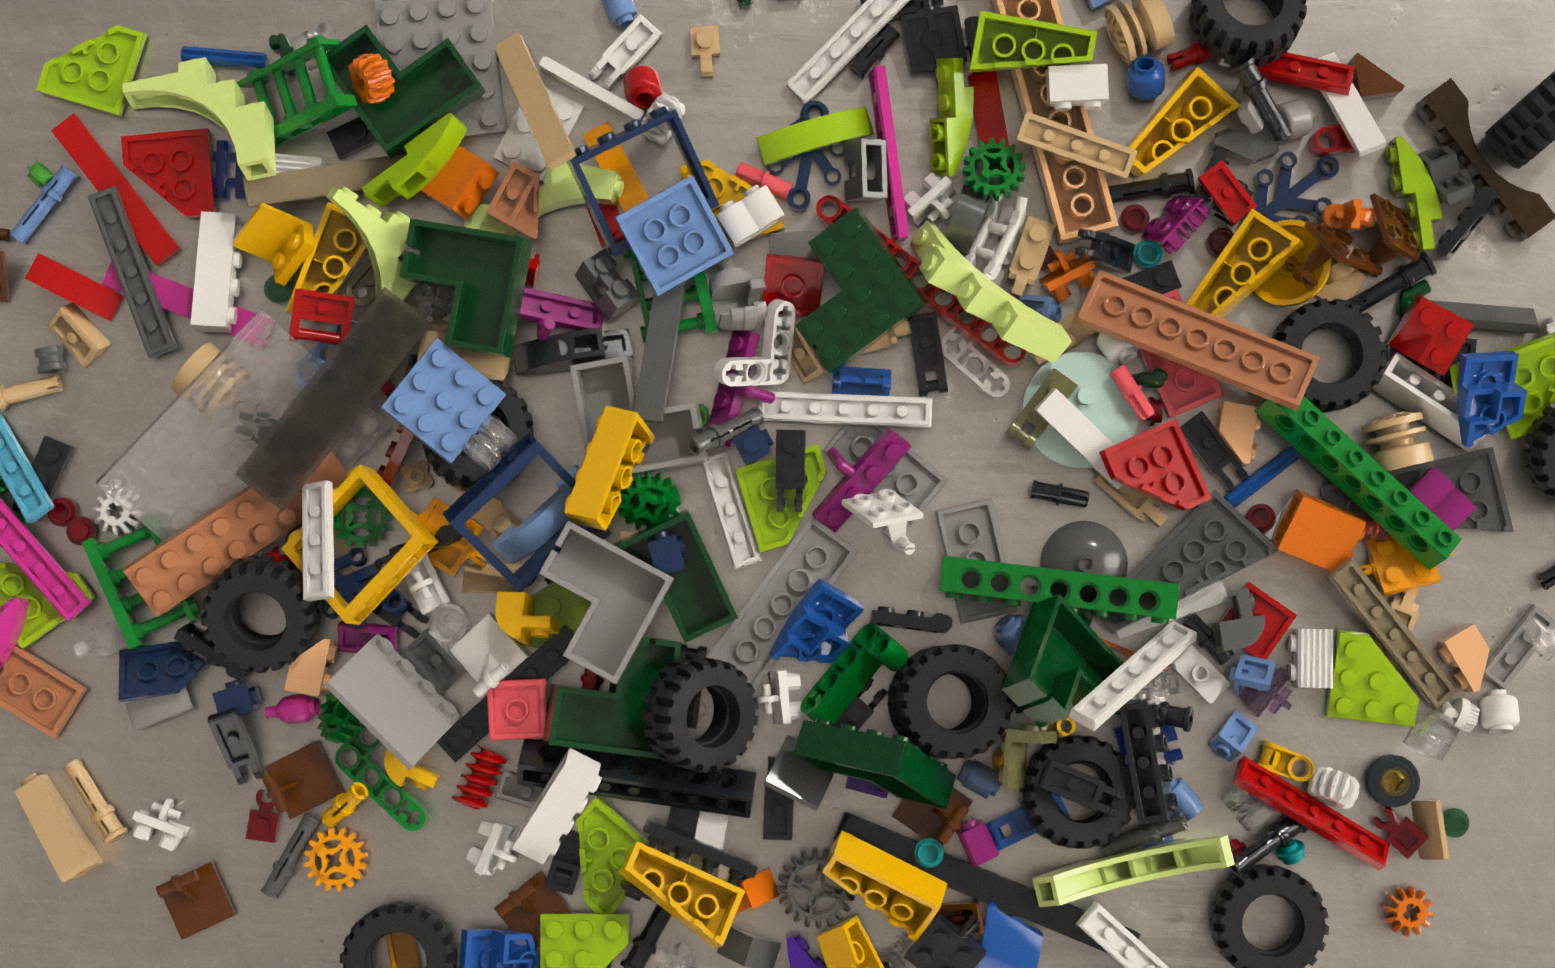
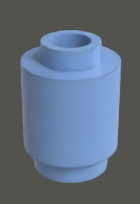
[602,0,637,27]
[957,759,1002,799]
[1170,777,1203,821]

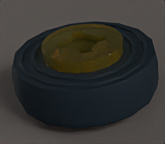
[1366,754,1420,808]

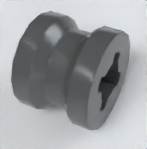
[34,345,67,374]

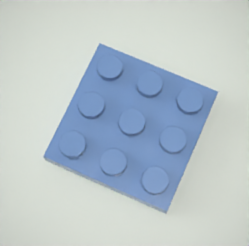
[614,175,734,296]
[380,338,506,464]

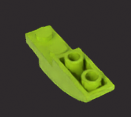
[929,58,974,177]
[362,113,468,208]
[1386,136,1443,254]

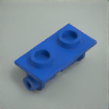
[832,366,891,396]

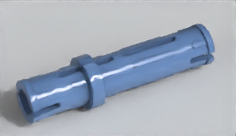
[9,165,78,244]

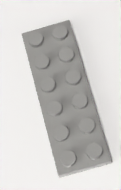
[707,516,858,690]

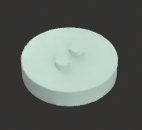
[1021,352,1139,469]

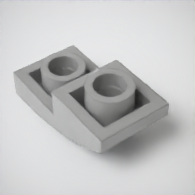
[1234,81,1264,134]
[769,230,824,259]
[125,686,193,731]

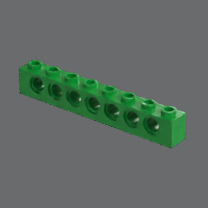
[1254,397,1462,570]
[939,556,1180,624]

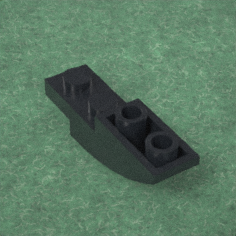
[512,327,633,376]

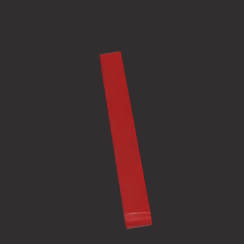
[816,195,1026,368]

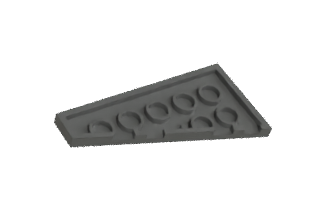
[1320,447,1514,532]
[1091,489,1279,634]

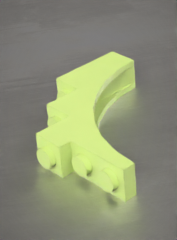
[122,57,276,181]
[326,187,424,378]
[910,219,1072,364]
[1032,835,1235,907]

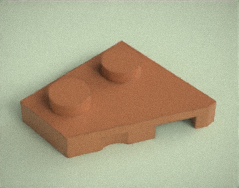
[486,161,539,240]

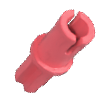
[735,162,793,200]
[1109,364,1154,421]

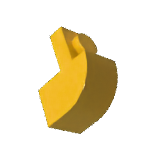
[495,591,560,645]
[384,748,442,791]

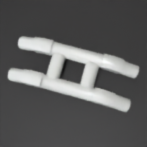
[964,194,1029,281]

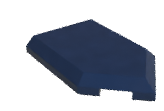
[118,641,207,702]

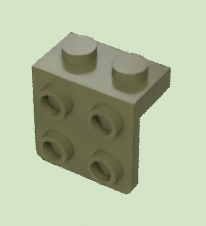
[999,723,1058,790]

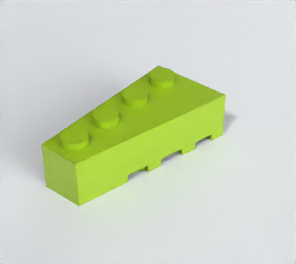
[969,11,1097,73]

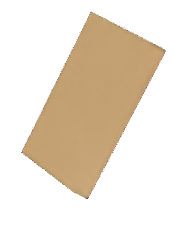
[46,303,111,368]
[776,318,828,385]
[462,564,523,593]
[1411,798,1449,860]

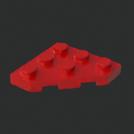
[121,128,217,218]
[1099,418,1212,511]

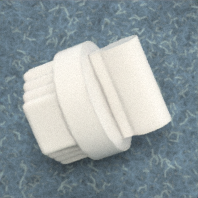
[1439,697,1480,733]

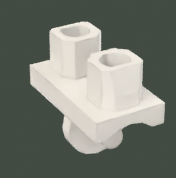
[904,172,956,227]
[405,554,451,615]
[754,671,804,724]
[132,798,191,851]
[466,821,518,876]

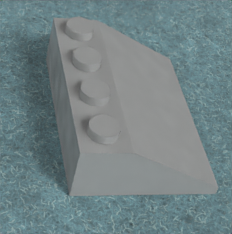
[324,633,460,770]

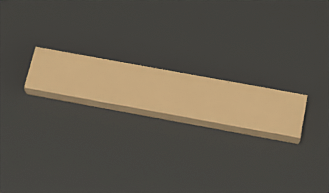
[495,32,577,171]

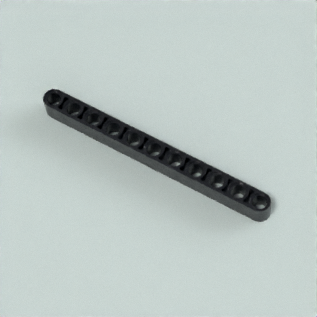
[833,811,1141,954]

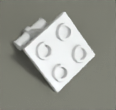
[842,489,923,555]
[449,612,529,698]

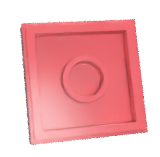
[487,678,548,740]

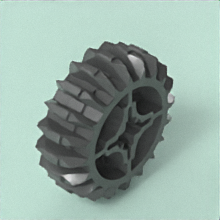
[777,848,855,928]

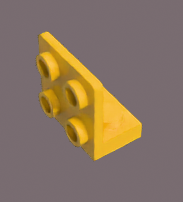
[233,203,315,286]

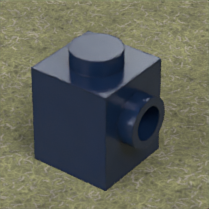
[732,425,774,466]
[647,529,687,574]
[212,680,262,716]

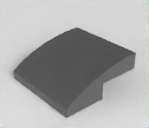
[399,627,467,696]
[764,736,834,811]

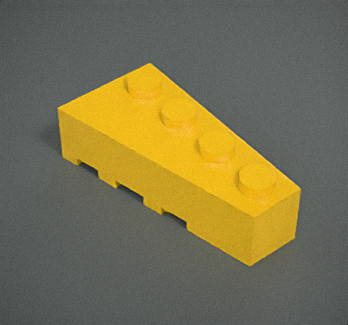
[1126,67,1240,177]
[286,202,368,324]
[1186,209,1305,319]
[564,405,655,531]
[822,830,948,942]
[619,841,745,949]
[816,915,884,968]

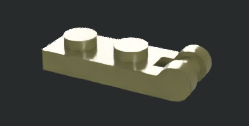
[1005,368,1078,451]

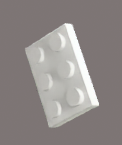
[493,87,585,183]

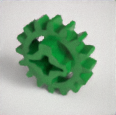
[962,137,1026,201]
[618,471,681,530]
[333,486,395,549]
[318,692,360,744]

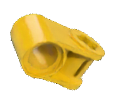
[1257,740,1314,782]

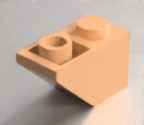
[1215,401,1261,466]
[1437,624,1490,693]
[284,638,338,697]

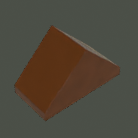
[1348,52,1405,102]
[934,898,984,933]

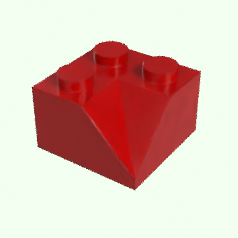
[1387,294,1475,376]

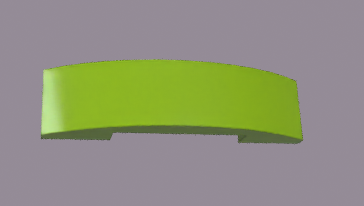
[756,106,874,166]

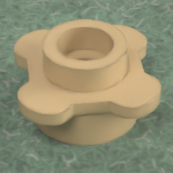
[400,460,433,493]

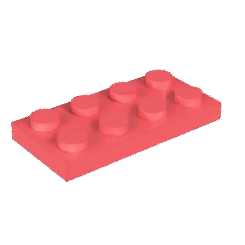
[1139,289,1224,419]

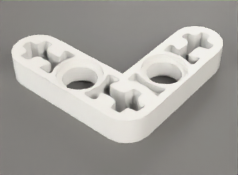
[714,299,796,386]
[941,312,1010,399]

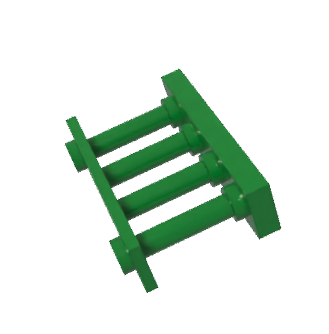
[237,35,358,148]
[623,249,719,344]
[82,513,200,651]

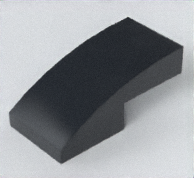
[544,830,581,895]

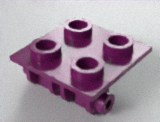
[1140,195,1210,254]

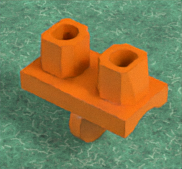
[1322,199,1375,233]
[1039,250,1095,302]

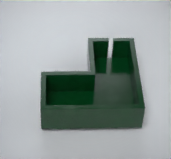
[326,24,486,159]
[795,207,928,373]
[399,219,533,358]
[612,509,738,643]
[1002,594,1123,728]
[543,637,682,759]
[793,718,956,809]

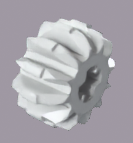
[642,93,685,145]
[92,487,145,537]
[1307,767,1360,809]

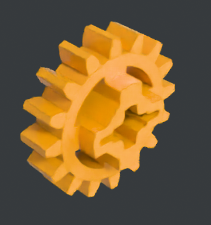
[303,827,369,892]

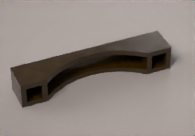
[1416,78,1555,242]

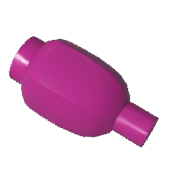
[265,694,320,724]

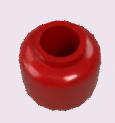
[623,65,662,109]

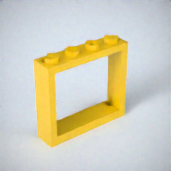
[281,465,438,625]

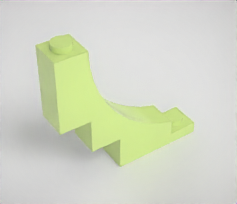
[464,162,624,235]

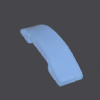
[491,464,580,564]

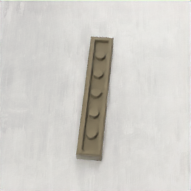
[242,153,407,208]
[1327,557,1458,710]

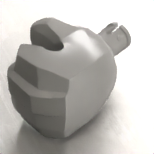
[709,254,768,331]

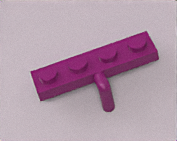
[519,287,603,340]
[706,331,775,447]
[812,427,912,533]

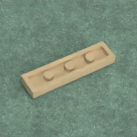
[1016,111,1137,179]

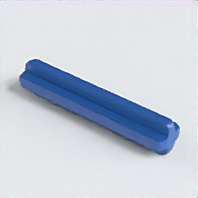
[181,46,267,69]
[1224,446,1299,508]

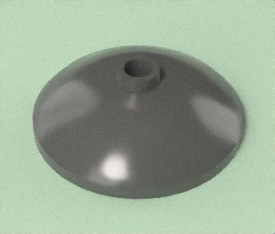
[1040,521,1128,602]

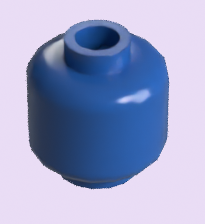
[1127,56,1165,100]

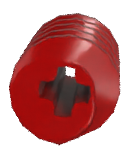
[451,744,508,810]

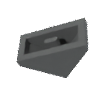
[717,926,781,968]

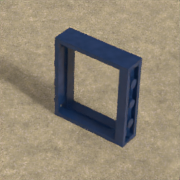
[567,106,719,257]
[443,432,587,592]

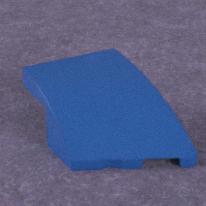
[1457,351,1527,447]
[770,578,864,663]
[977,902,1043,968]
[459,929,540,968]

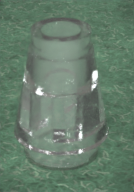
[1521,617,1555,661]

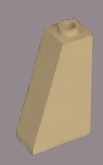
[14,773,104,883]

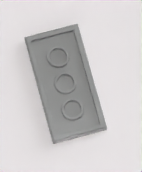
[822,425,948,525]
[935,498,1018,624]

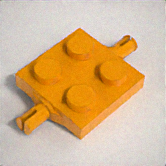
[405,497,488,577]
[1359,534,1453,596]

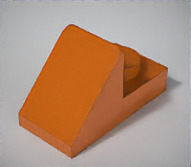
[736,868,780,914]

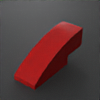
[25,253,125,322]

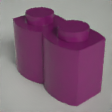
[1407,466,1476,531]
[955,816,1000,867]

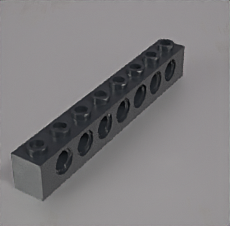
[517,739,756,818]

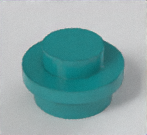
[1133,240,1162,269]
[914,838,944,868]
[1276,839,1305,865]

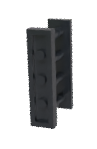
[619,819,758,933]

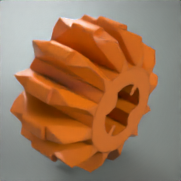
[348,53,395,104]
[1382,885,1435,937]

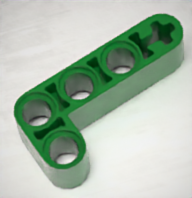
[800,623,909,724]
[335,724,430,831]

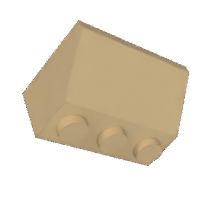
[417,320,512,381]

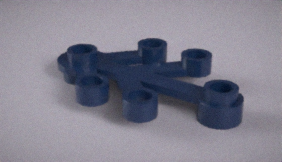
[767,101,844,211]
[1244,151,1339,223]
[322,548,407,630]

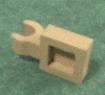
[690,25,721,78]

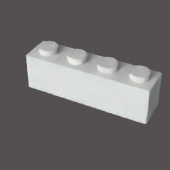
[190,211,244,333]
[1372,352,1485,452]
[512,748,602,864]

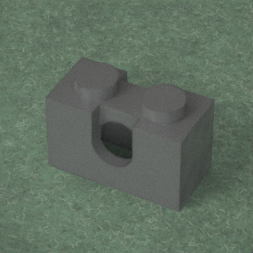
[843,138,888,202]
[574,248,640,321]

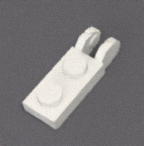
[588,14,662,91]

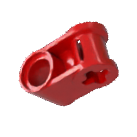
[1308,124,1356,157]

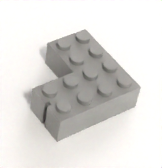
[570,355,709,476]
[539,521,675,684]

